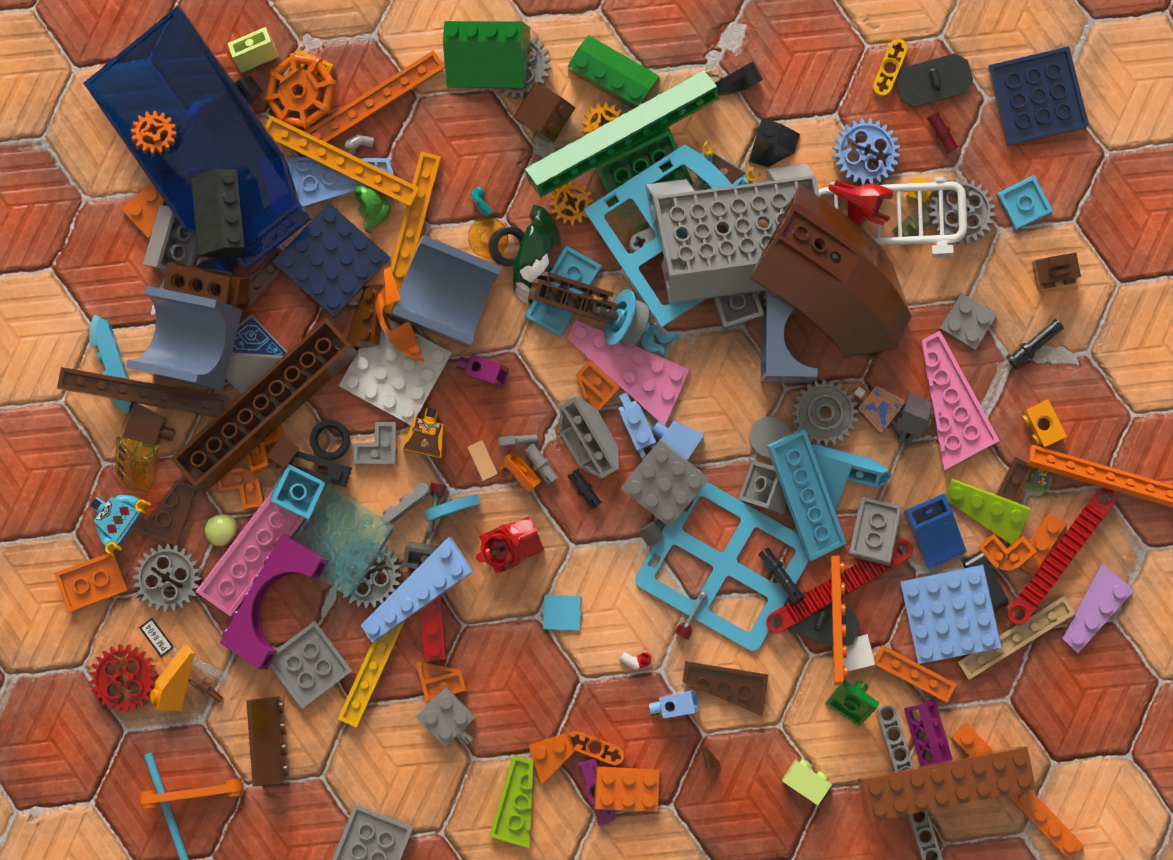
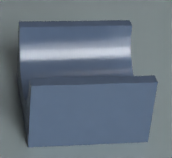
[389,235,502,347]
[126,286,242,391]
[760,291,818,384]

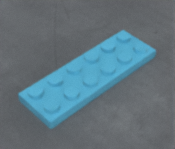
[766,429,847,561]

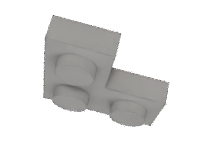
[353,422,396,464]

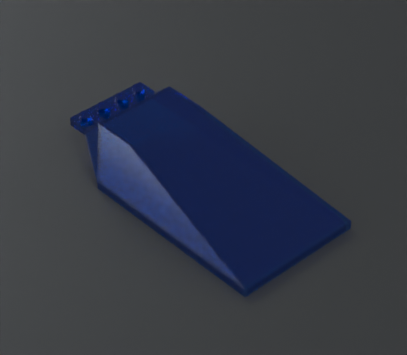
[83,5,312,271]

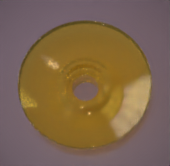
[468,217,508,258]

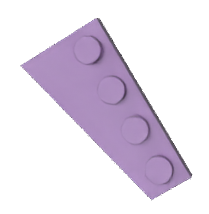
[1061,563,1134,653]

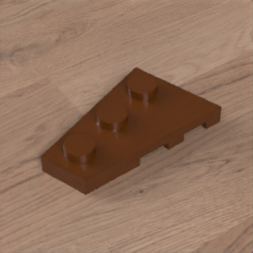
[346,284,384,350]

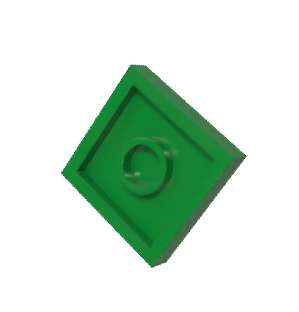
[825,679,880,727]

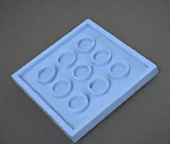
[900,564,1002,664]

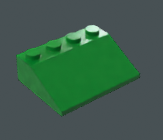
[443,21,531,89]
[594,128,694,220]

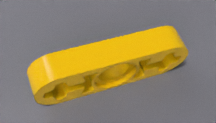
[872,39,908,97]

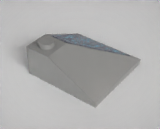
[226,314,288,394]

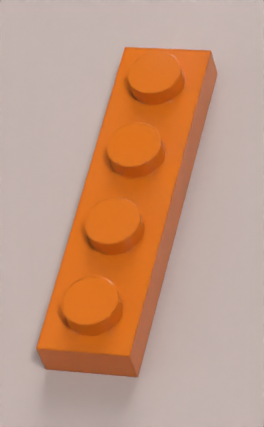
[874,645,957,703]

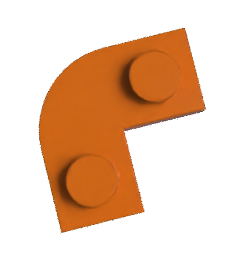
[246,424,285,474]
[217,468,264,510]
[978,534,1038,571]

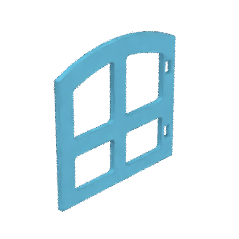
[584,144,732,327]

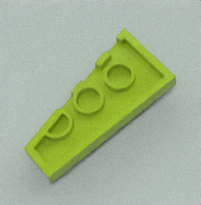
[945,478,1031,545]
[489,755,533,848]

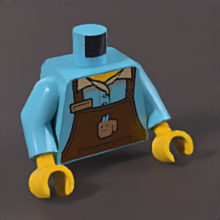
[697,141,761,190]

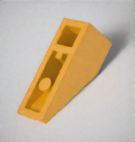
[150,644,194,711]

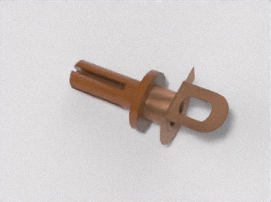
[188,677,223,703]

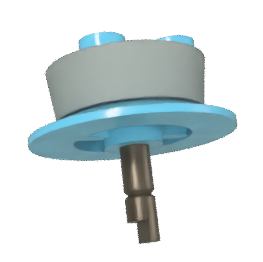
[592,289,649,346]

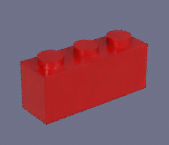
[420,596,447,661]

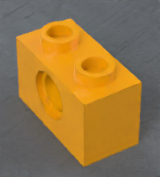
[1022,399,1067,448]

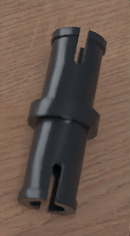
[567,469,602,510]

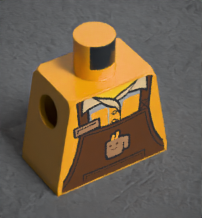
[402,408,444,459]

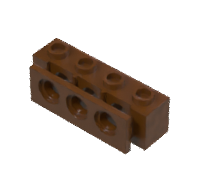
[163,263,250,307]
[528,272,617,324]

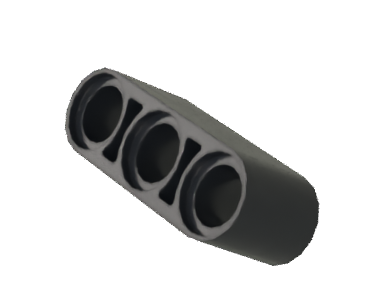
[962,551,1009,612]

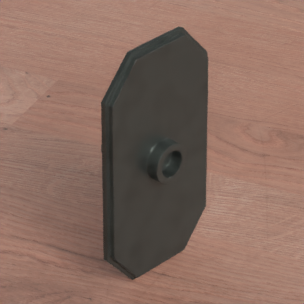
[896,53,973,107]
[787,592,860,648]

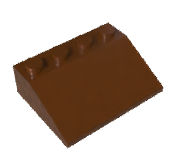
[246,696,289,787]

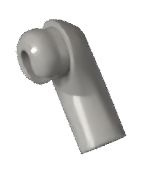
[344,135,375,154]

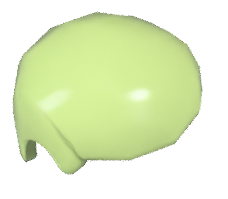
[204,514,239,546]

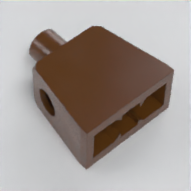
[122,403,175,446]

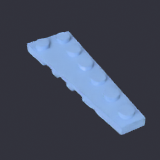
[361,537,474,643]

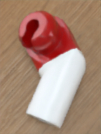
[619,652,651,670]

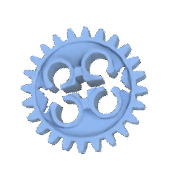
[832,118,900,185]

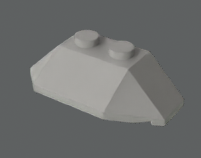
[559,396,619,479]

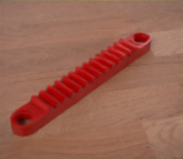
[1008,488,1116,626]
[766,539,913,634]

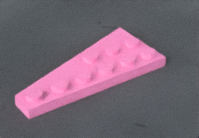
[921,331,1000,470]

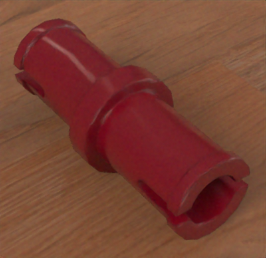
[927,112,959,154]

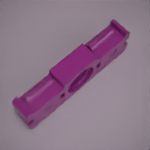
[578,758,615,826]

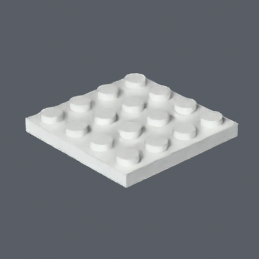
[339,318,452,425]

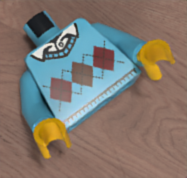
[90,495,151,557]

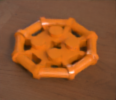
[264,53,337,130]

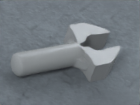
[498,434,538,446]

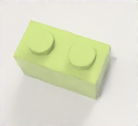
[228,27,279,73]
[782,759,832,805]

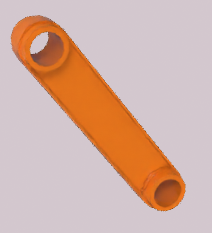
[139,778,244,809]

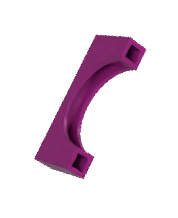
[220,534,329,670]

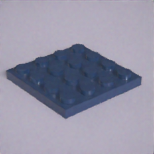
[988,46,1089,146]
[272,203,390,318]

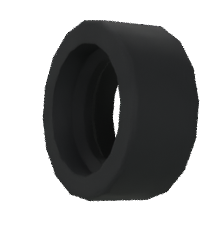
[488,227,525,267]
[310,420,350,460]

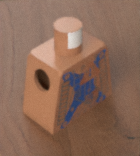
[853,385,905,434]

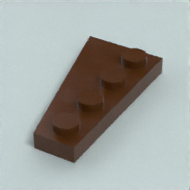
[682,661,769,716]

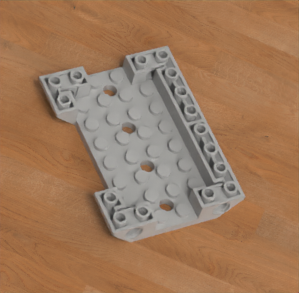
[646,164,833,304]

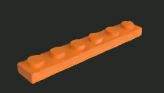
[831,556,847,685]

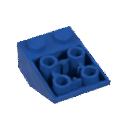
[903,494,967,569]

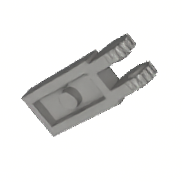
[380,482,430,527]

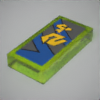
[1027,468,1054,493]

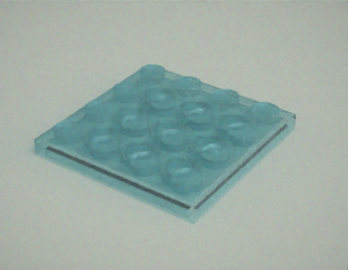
[294,484,396,598]

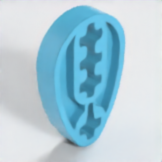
[424,494,481,522]

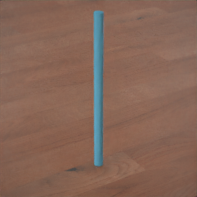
[144,752,189,860]

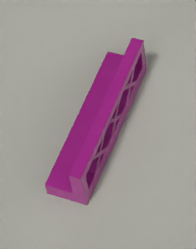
[904,700,953,766]

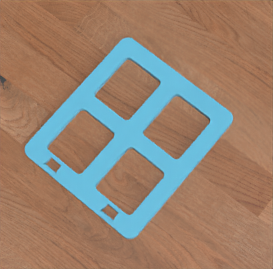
[635,482,809,651]

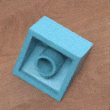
[270,464,326,520]

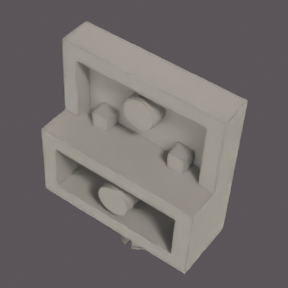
[415,687,475,747]

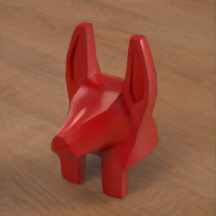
[828,180,894,227]

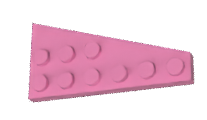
[567,320,690,426]

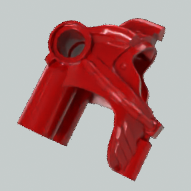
[476,517,545,574]

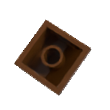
[513,82,576,143]

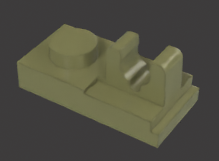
[892,203,934,246]

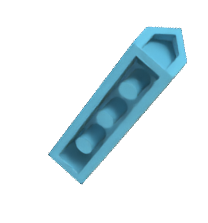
[89,315,134,415]
[811,445,892,488]

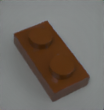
[996,457,1034,502]

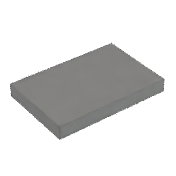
[848,496,902,566]

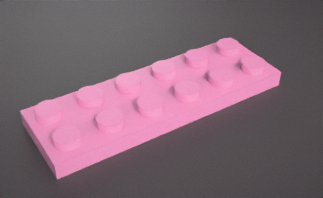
[196,491,304,617]

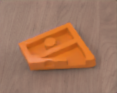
[121,181,167,239]
[576,359,620,412]
[416,661,467,701]
[528,732,575,784]

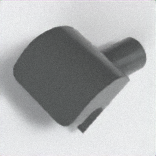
[639,519,666,546]

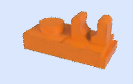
[499,451,542,492]

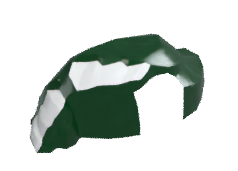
[513,205,561,306]

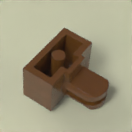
[1032,252,1081,289]

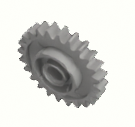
[791,379,859,447]

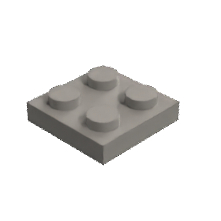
[939,293,997,351]

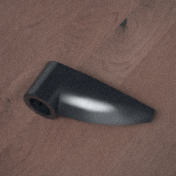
[715,61,763,95]

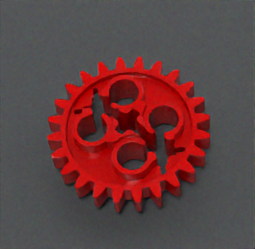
[89,644,158,712]

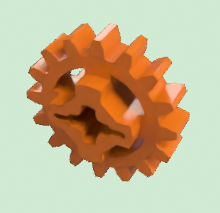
[131,111,177,156]

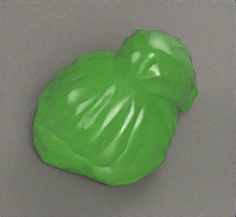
[354,185,391,234]

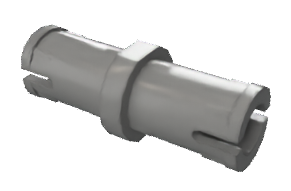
[524,444,558,485]

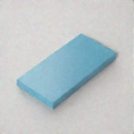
[525,245,602,338]

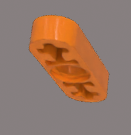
[569,730,624,765]

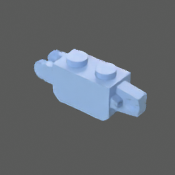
[619,392,656,461]

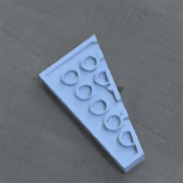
[258,156,394,216]

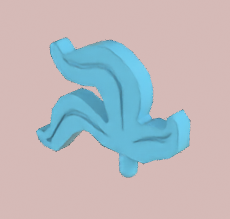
[641,323,680,355]

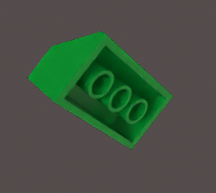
[568,35,660,109]

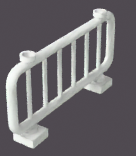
[819,177,967,262]

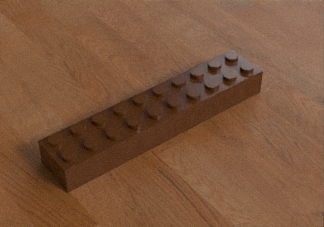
[170,318,359,494]

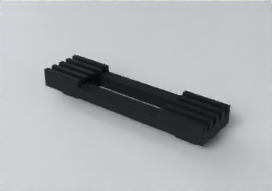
[288,451,353,488]

